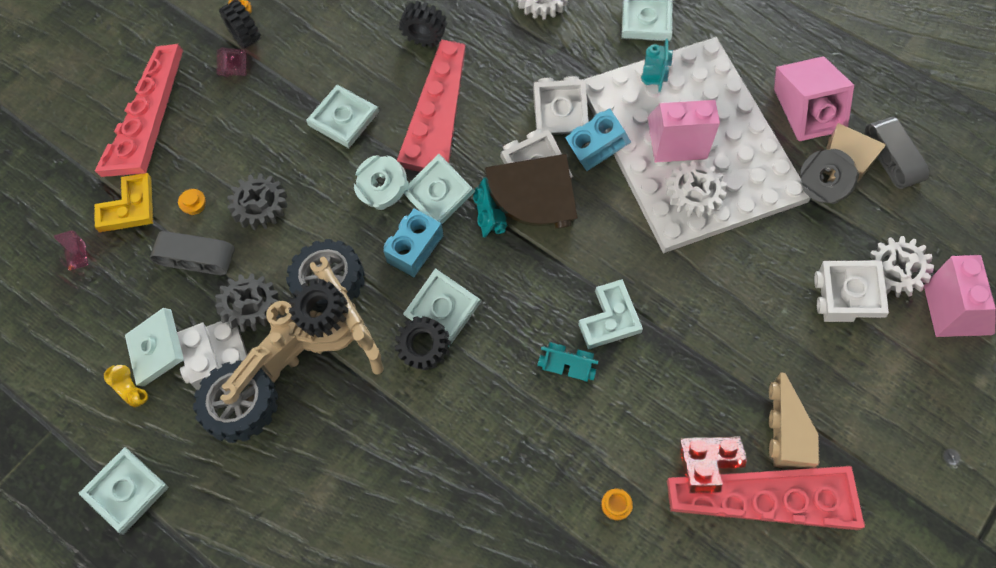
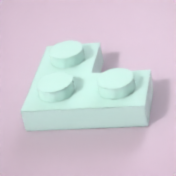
[578,279,643,349]

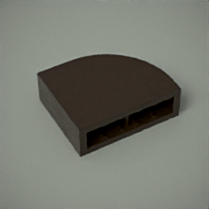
[484,154,578,229]

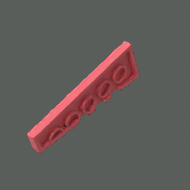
[397,39,465,172]
[95,44,183,177]
[667,466,865,530]

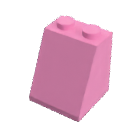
[774,56,854,141]
[648,100,720,163]
[924,255,996,337]

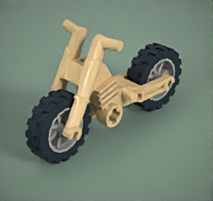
[193,239,384,443]

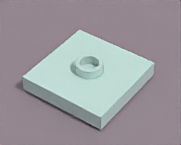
[622,0,672,41]
[306,85,379,148]
[404,154,475,224]
[403,268,482,347]
[125,308,184,386]
[78,447,169,535]

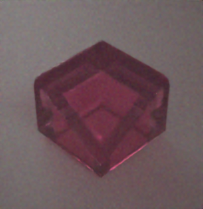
[217,48,246,76]
[54,230,89,270]

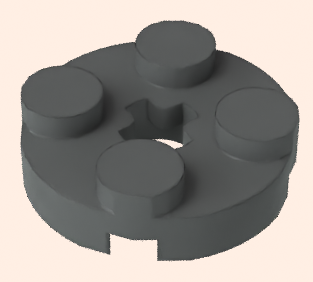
[800,149,859,204]

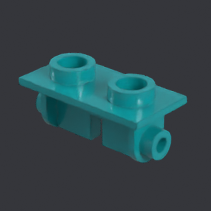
[641,39,673,92]
[473,177,507,237]
[537,342,599,382]

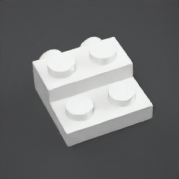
[533,76,588,135]
[500,129,573,178]
[814,261,889,322]
[177,321,248,390]

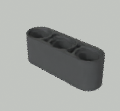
[865,117,929,189]
[149,231,235,275]

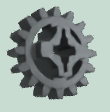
[227,173,288,230]
[215,274,279,332]

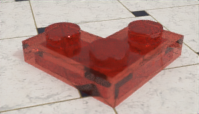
[679,437,747,493]

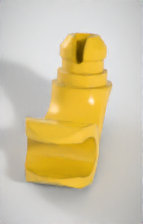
[104,365,148,407]

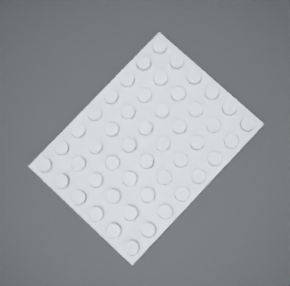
[586,37,811,253]

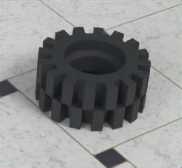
[219,0,261,49]
[399,1,447,47]
[289,279,349,338]
[395,316,451,370]

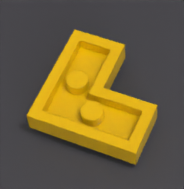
[95,173,153,232]

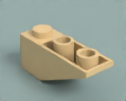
[769,373,819,470]

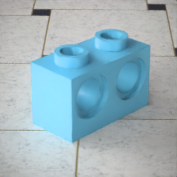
[565,108,631,171]
[384,209,443,277]

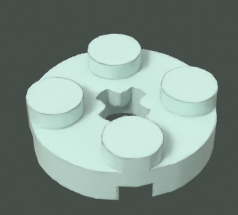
[354,155,409,210]

